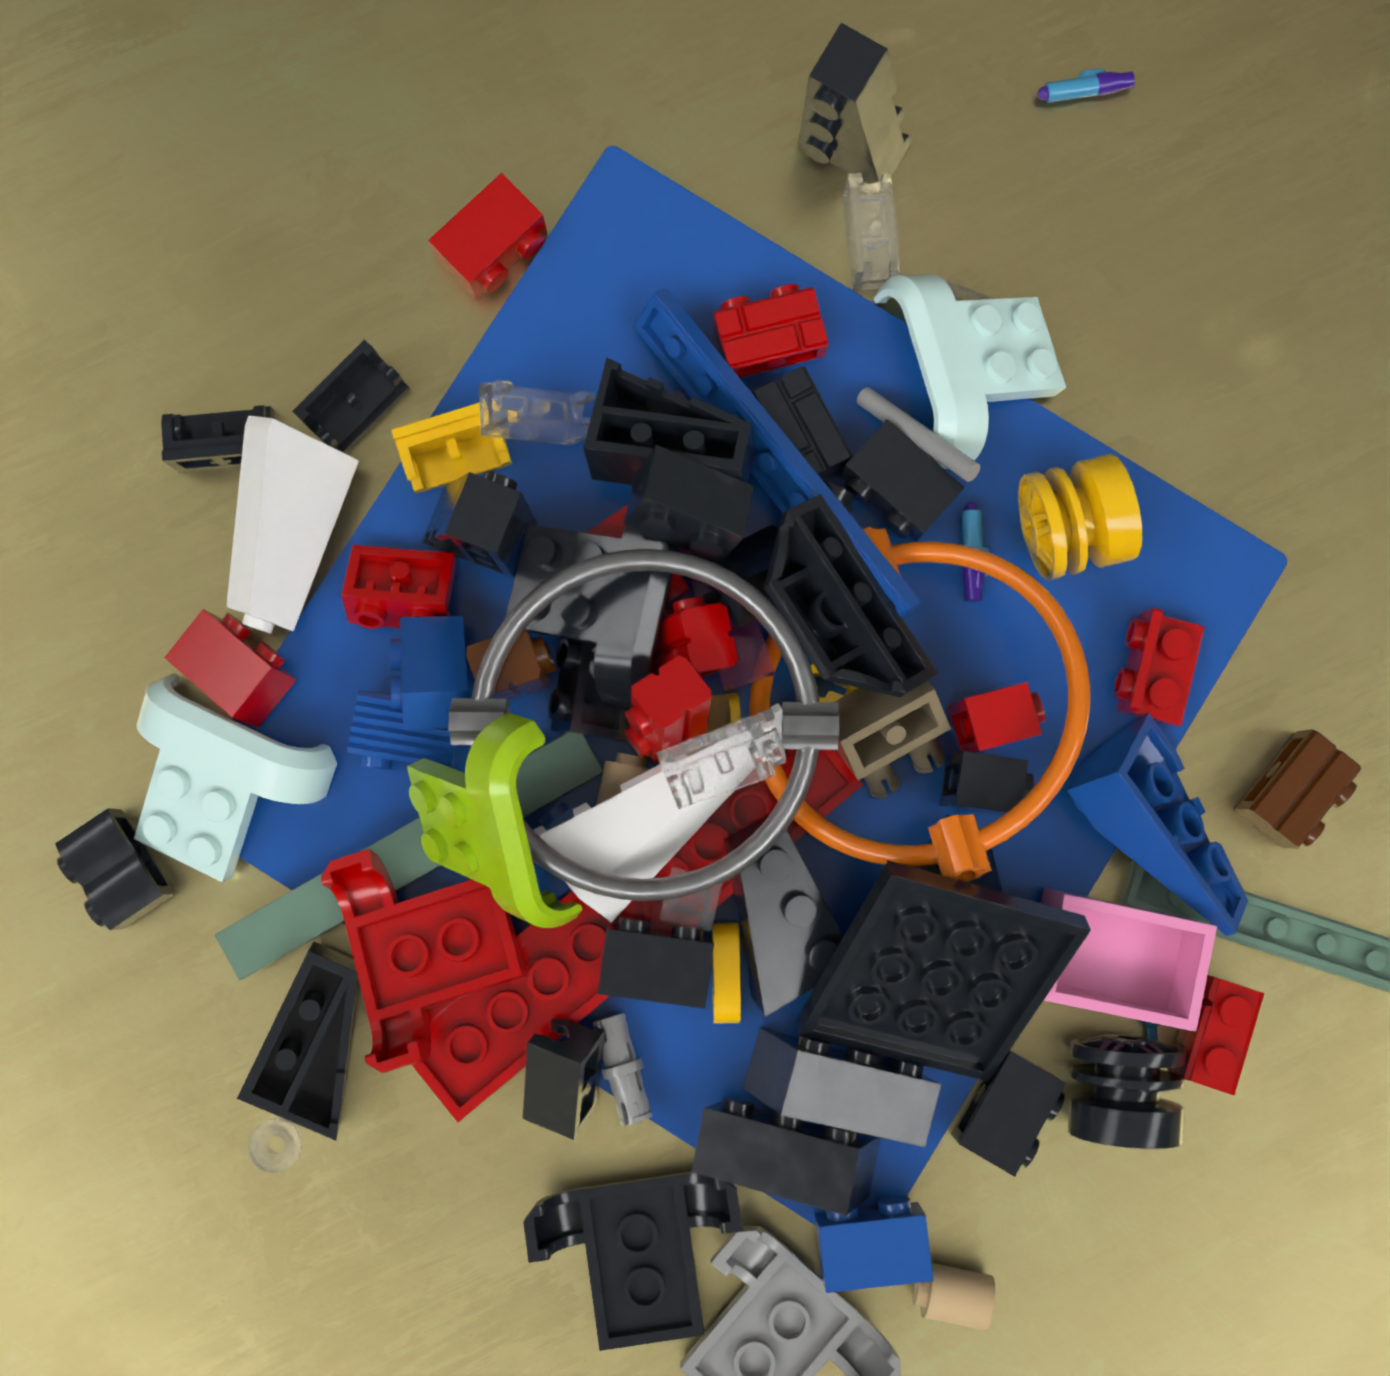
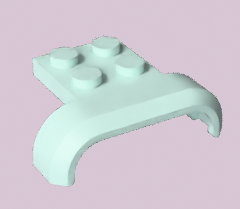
[873,274,1066,469]
[134,673,337,882]

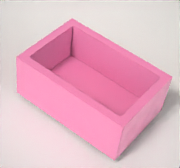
[1041,887,1217,1032]

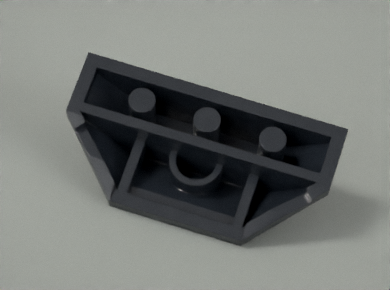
[764,494,938,697]

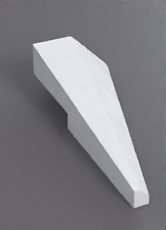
[533,703,782,922]

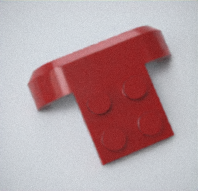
[321,849,527,1073]

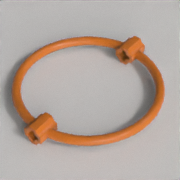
[749,527,1090,882]

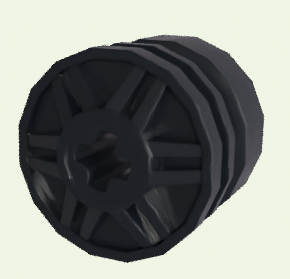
[1068,1034,1186,1149]

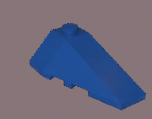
[1067,713,1248,936]

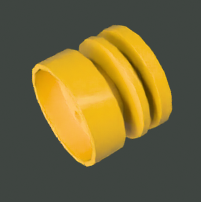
[1018,454,1142,581]

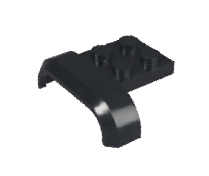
[505,524,679,708]
[523,1172,743,1351]

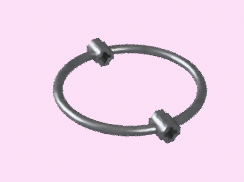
[448,549,839,901]

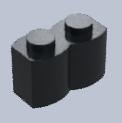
[55,808,175,930]

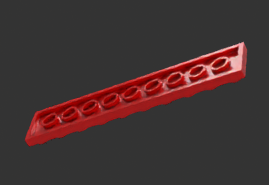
[412,740,864,1123]

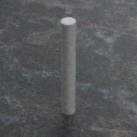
[857,387,980,482]

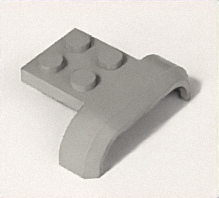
[680,1226,901,1376]

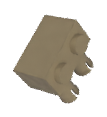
[834,681,951,799]

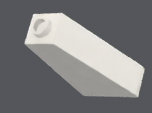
[226,416,359,634]

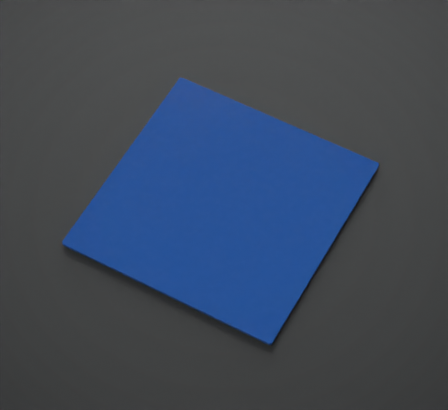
[232,146,1287,1226]

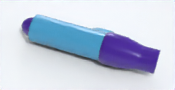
[1037,69,1135,103]
[961,502,989,602]

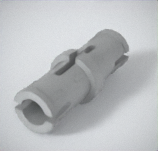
[592,1012,653,1126]

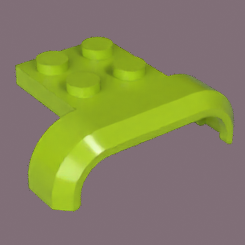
[407,713,582,928]

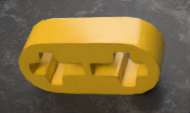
[712,923,741,1024]

